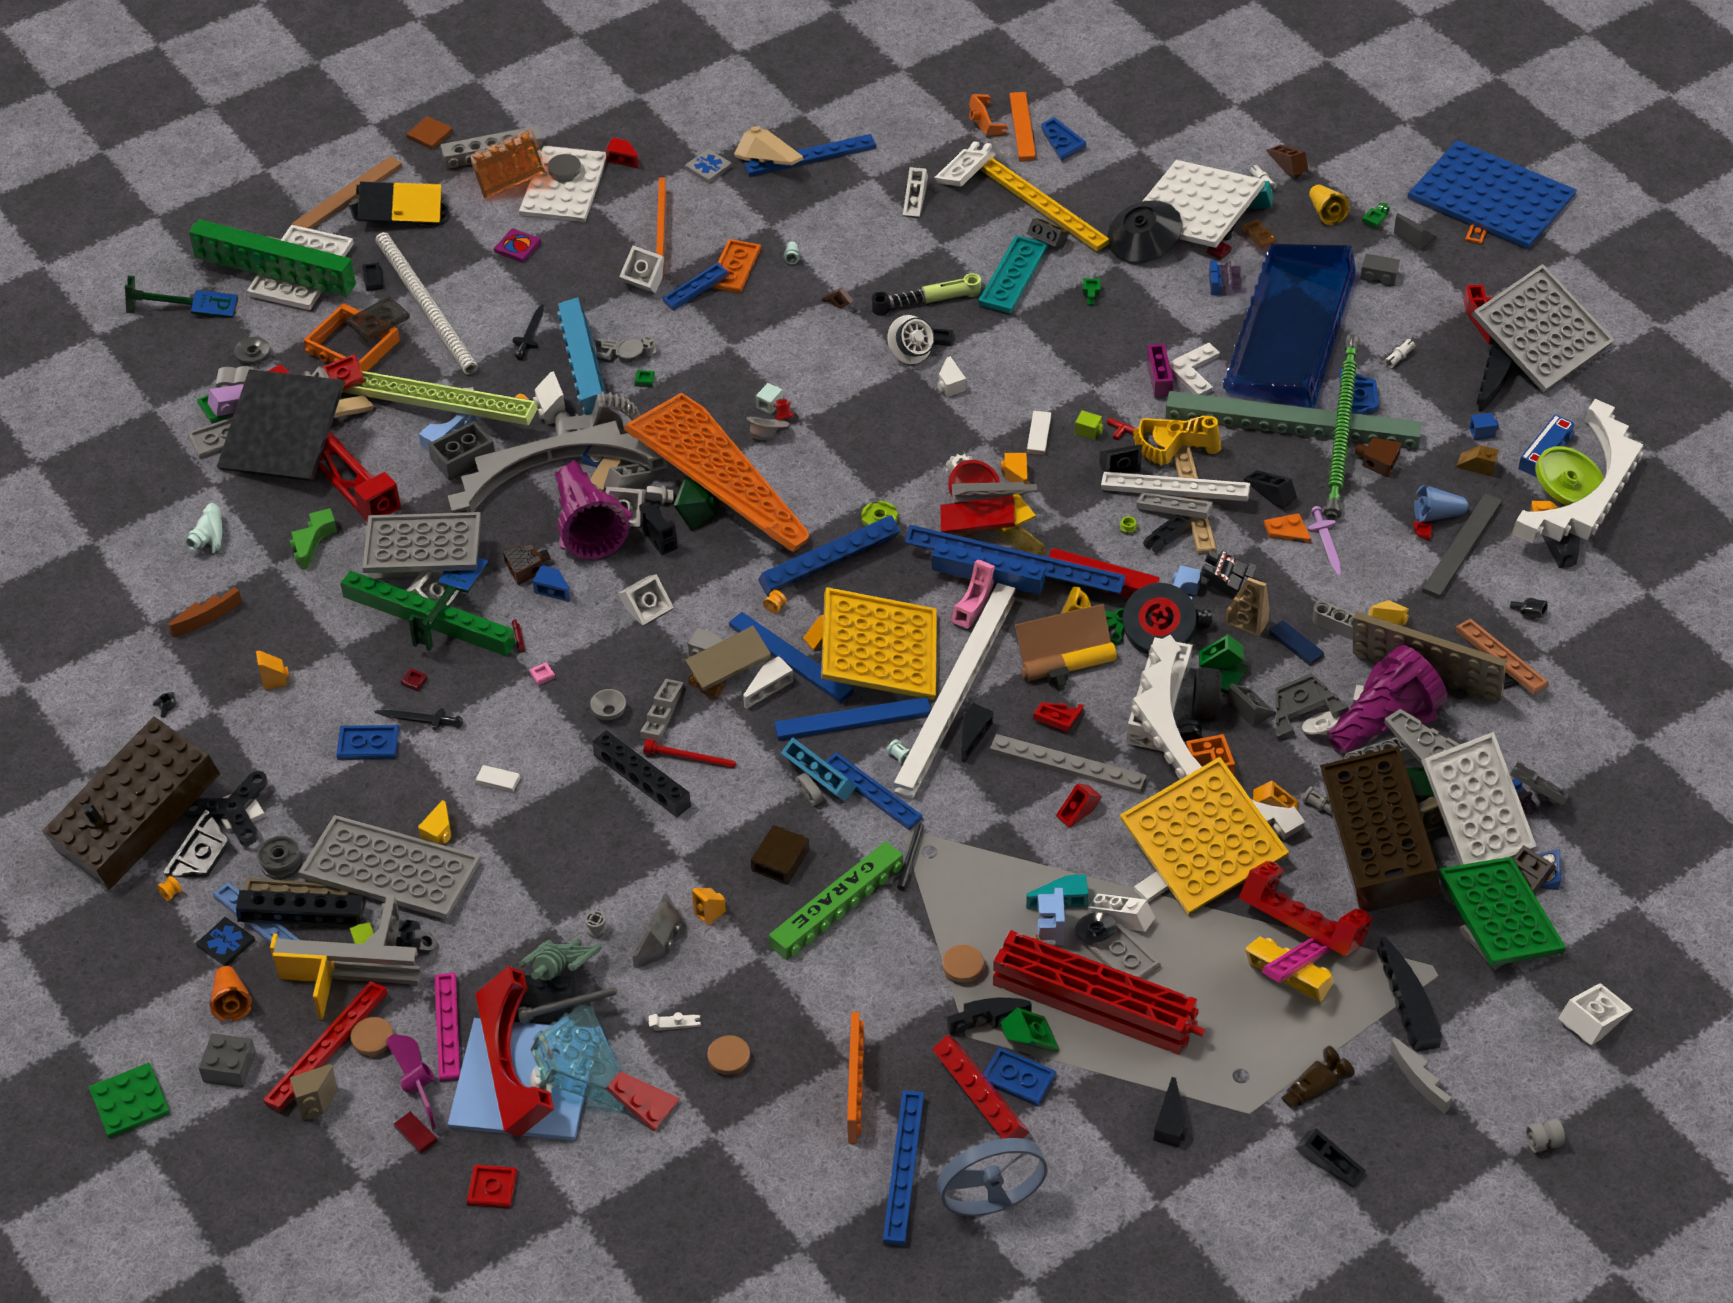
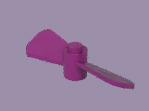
[386,1034,436,1131]

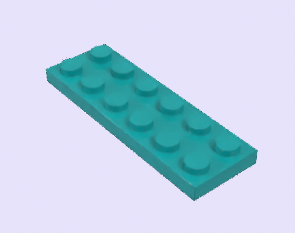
[978,235,1048,314]

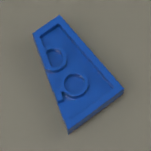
[1041,117,1086,161]

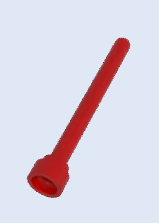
[643,739,736,768]

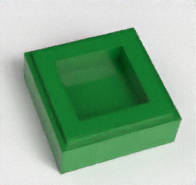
[634,370,655,387]

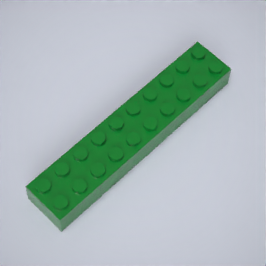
[189,219,356,297]

